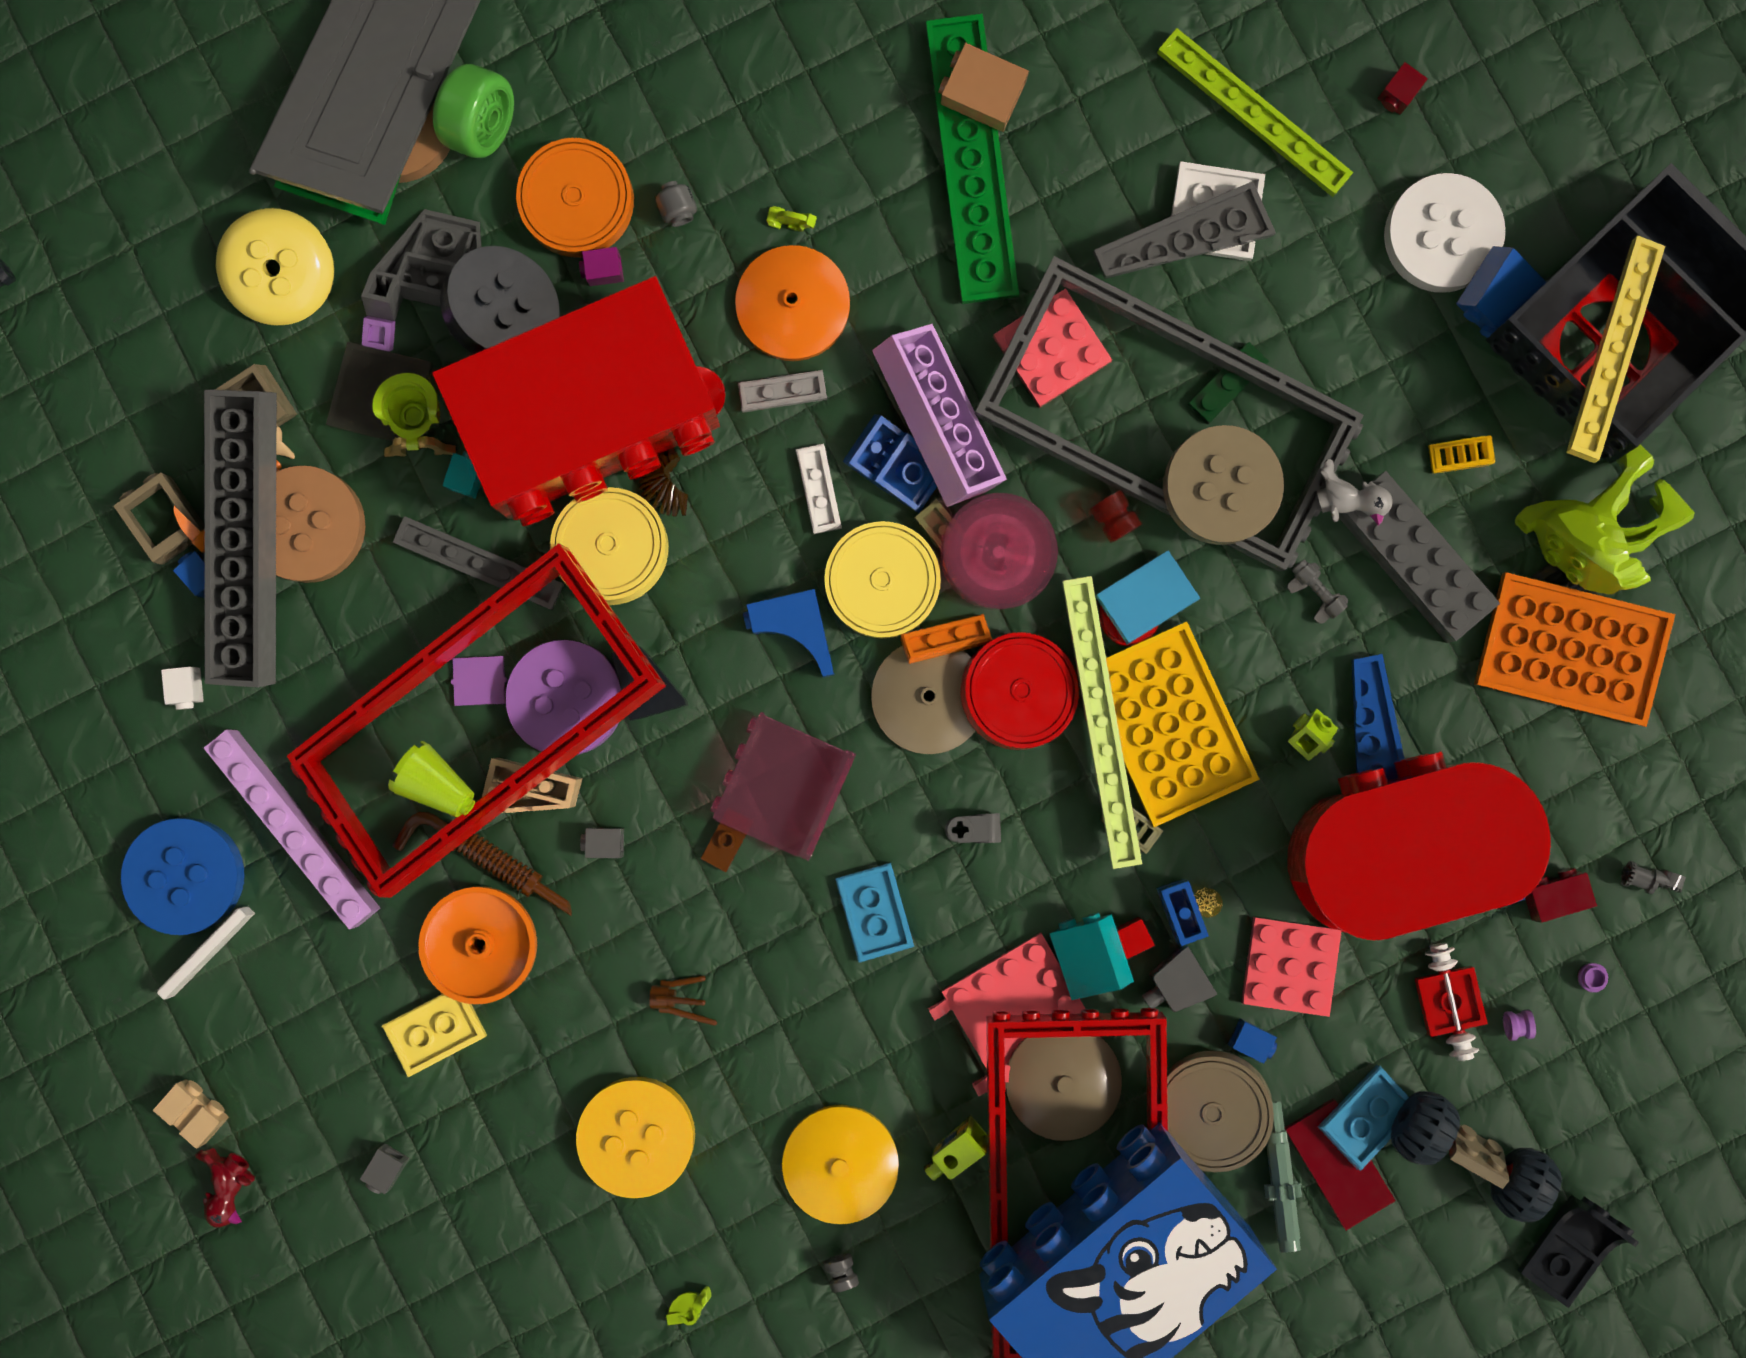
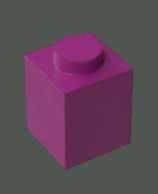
[579,247,624,287]

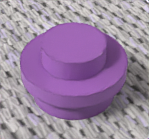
[1578,963,1608,992]

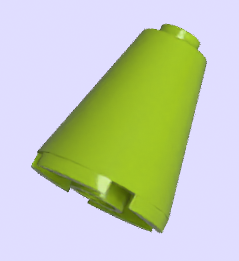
[388,741,475,817]

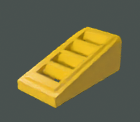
[1428,435,1495,474]

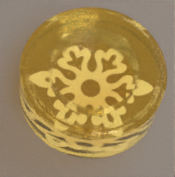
[1194,888,1223,918]

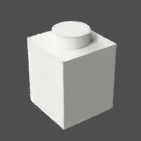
[161,667,204,710]

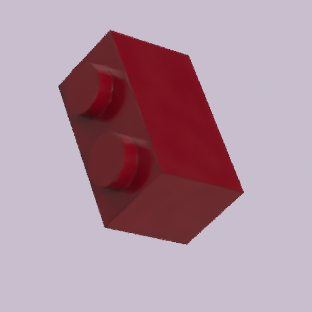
[1525,868,1597,923]

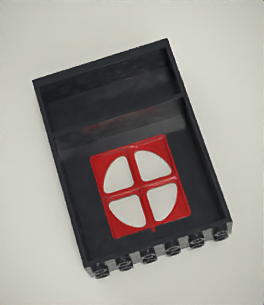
[1486,163,1746,464]

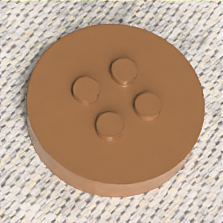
[276,466,365,583]

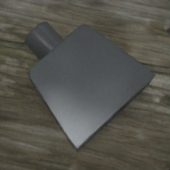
[1142,945,1217,1012]

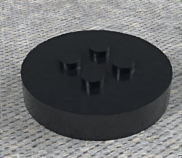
[440,246,559,354]

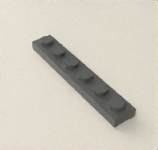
[393,516,564,610]

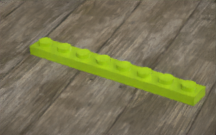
[1157,28,1354,197]

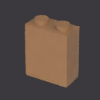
[938,43,1029,132]

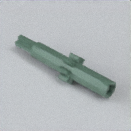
[1264,1101,1302,1253]

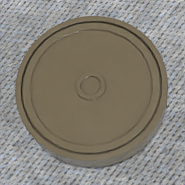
[1163,425,1284,545]
[1167,1051,1274,1172]

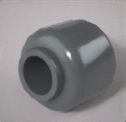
[655,181,697,227]

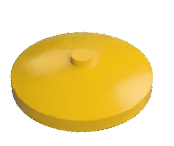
[782,1105,899,1224]

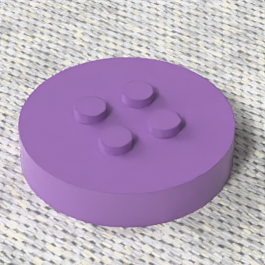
[506,640,621,755]

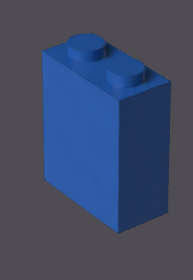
[1456,246,1546,338]

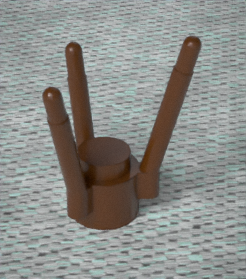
[650,976,717,1026]

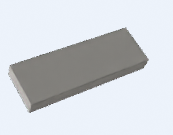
[738,370,827,413]

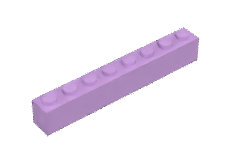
[204,730,381,929]

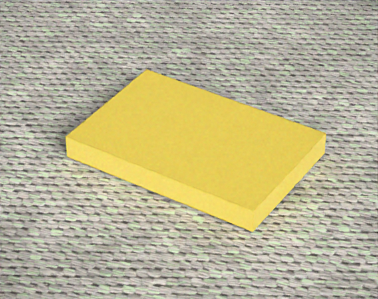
[382,994,487,1077]

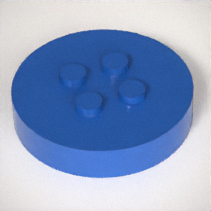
[121,818,244,935]

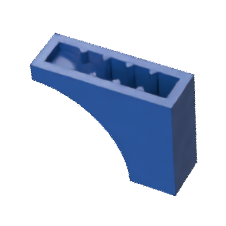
[743,589,834,678]

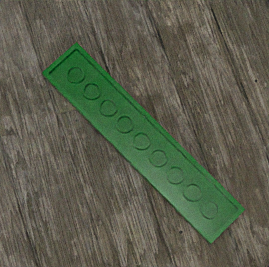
[926,14,1019,304]

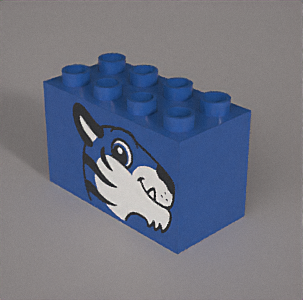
[979,1122,1277,1358]

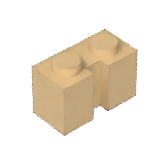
[153,1079,229,1149]

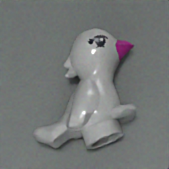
[1317,459,1393,526]

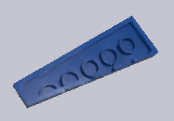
[1352,654,1405,781]

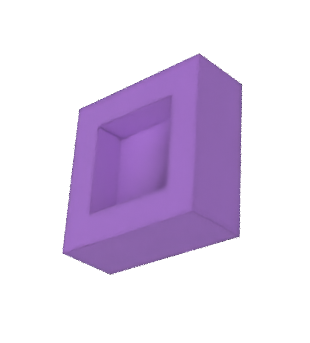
[362,316,395,351]

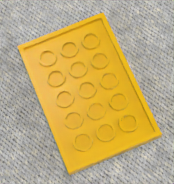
[1106,622,1260,827]

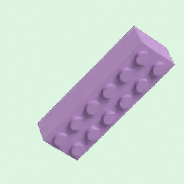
[872,324,1007,507]

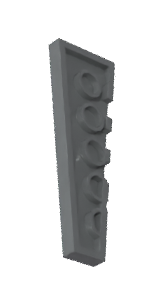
[1093,181,1276,279]

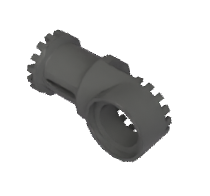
[1621,861,1686,895]

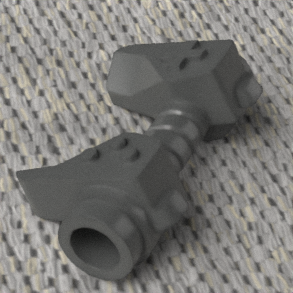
[1286,559,1348,624]

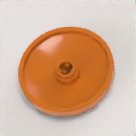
[735,245,850,361]
[419,886,537,1004]

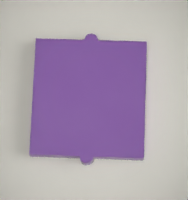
[451,656,508,706]

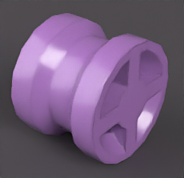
[1503,1009,1536,1041]

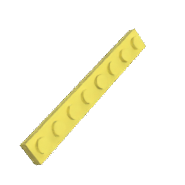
[1566,236,1665,463]

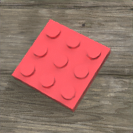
[993,288,1112,408]
[1241,917,1342,1017]

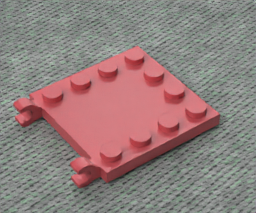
[928,932,1085,1096]

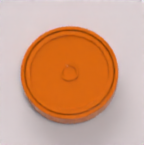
[516,138,634,257]

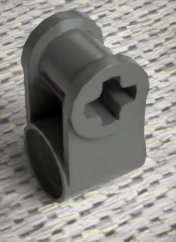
[945,813,1001,843]

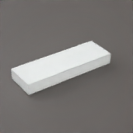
[796,444,842,534]

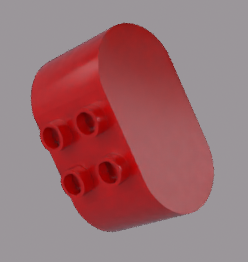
[1287,751,1551,940]

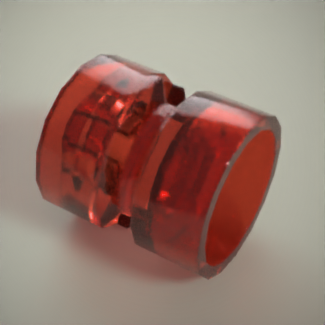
[1089,490,1142,544]

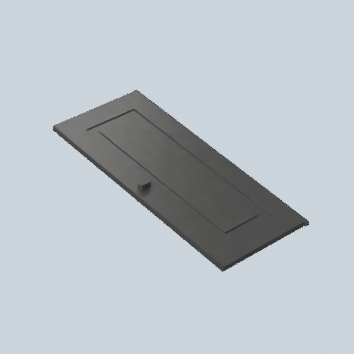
[249,0,481,214]

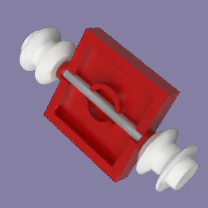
[1415,943,1488,1061]

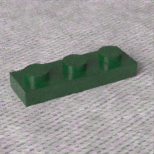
[1188,342,1269,424]

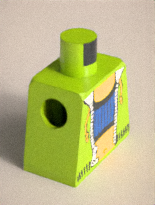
[924,1116,988,1181]

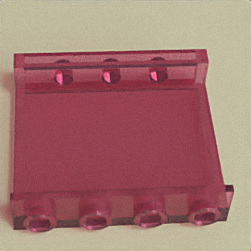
[710,712,856,862]

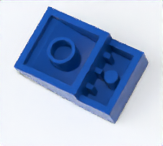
[842,414,937,513]

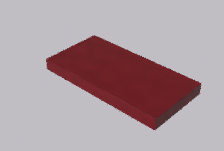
[1284,1098,1396,1231]

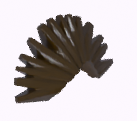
[639,448,688,517]

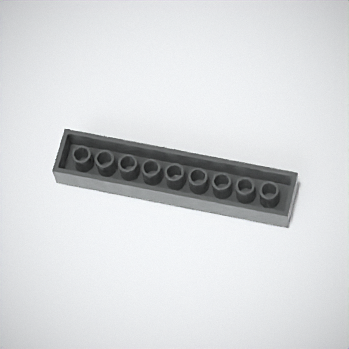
[204,390,277,688]

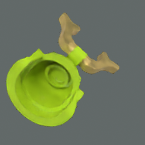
[373,373,456,457]

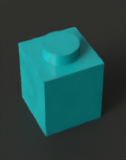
[442,451,481,499]

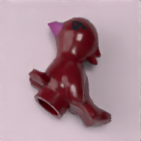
[195,1148,255,1228]

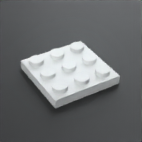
[1171,161,1265,261]

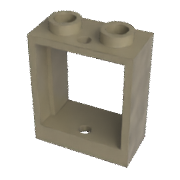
[114,473,205,565]

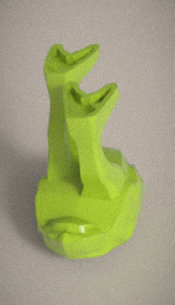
[1515,444,1695,594]

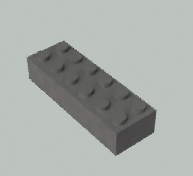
[1339,471,1500,643]

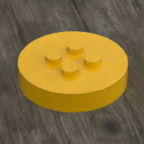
[576,1077,695,1198]

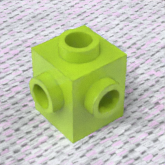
[1288,709,1338,761]

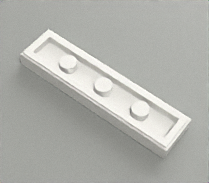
[157,907,255,1000]

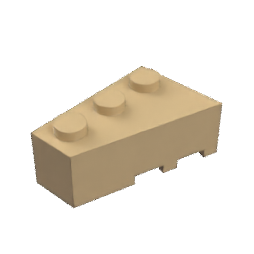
[482,758,582,813]

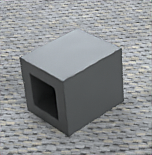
[580,828,624,858]
[360,1143,410,1194]

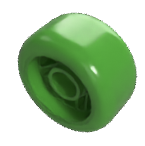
[432,64,514,159]

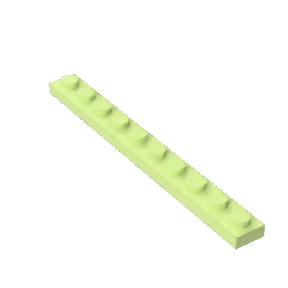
[1062,576,1142,869]

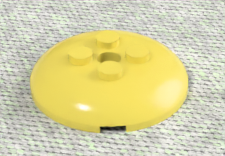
[216,208,334,325]

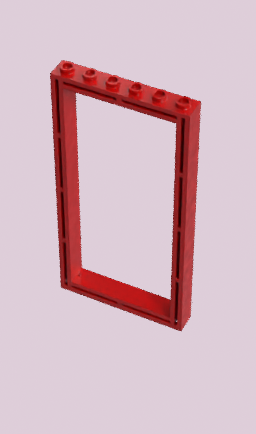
[287,543,666,898]
[986,1008,1168,1358]

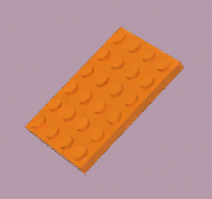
[1474,572,1676,727]

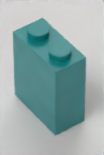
[1049,912,1134,1000]

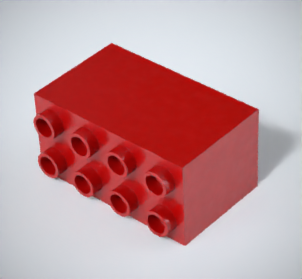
[432,276,720,526]

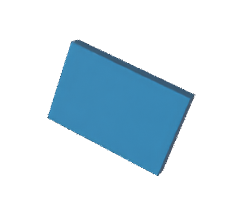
[1095,550,1200,645]
[835,863,914,962]
[1318,1065,1409,1171]

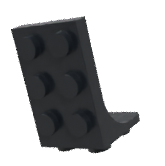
[1517,1195,1639,1308]

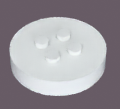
[1384,173,1505,293]

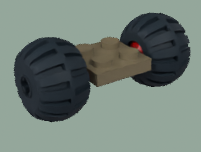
[1391,1091,1562,1222]

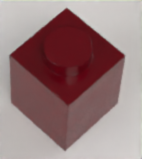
[1377,62,1428,115]

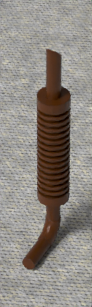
[392,812,572,916]

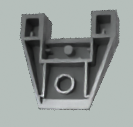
[361,209,482,335]

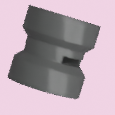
[823,1253,859,1293]

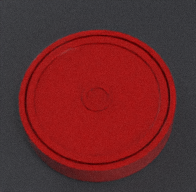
[960,632,1079,750]

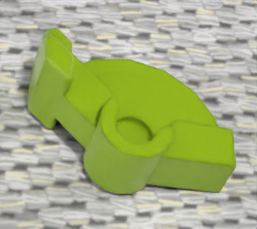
[766,206,817,232]
[666,1286,712,1325]

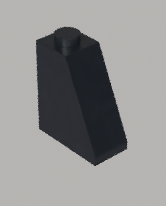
[611,646,688,721]

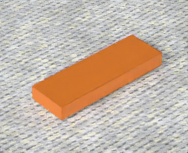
[900,614,992,664]

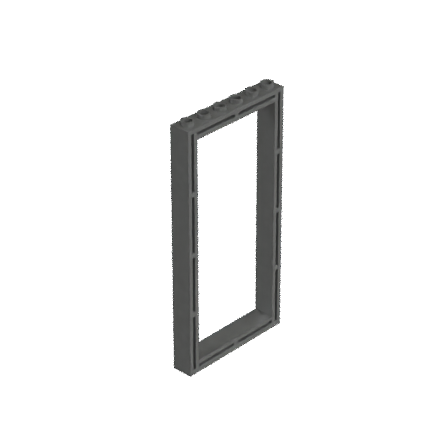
[974,256,1364,572]

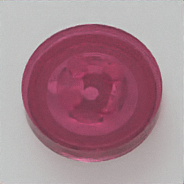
[940,493,1058,610]

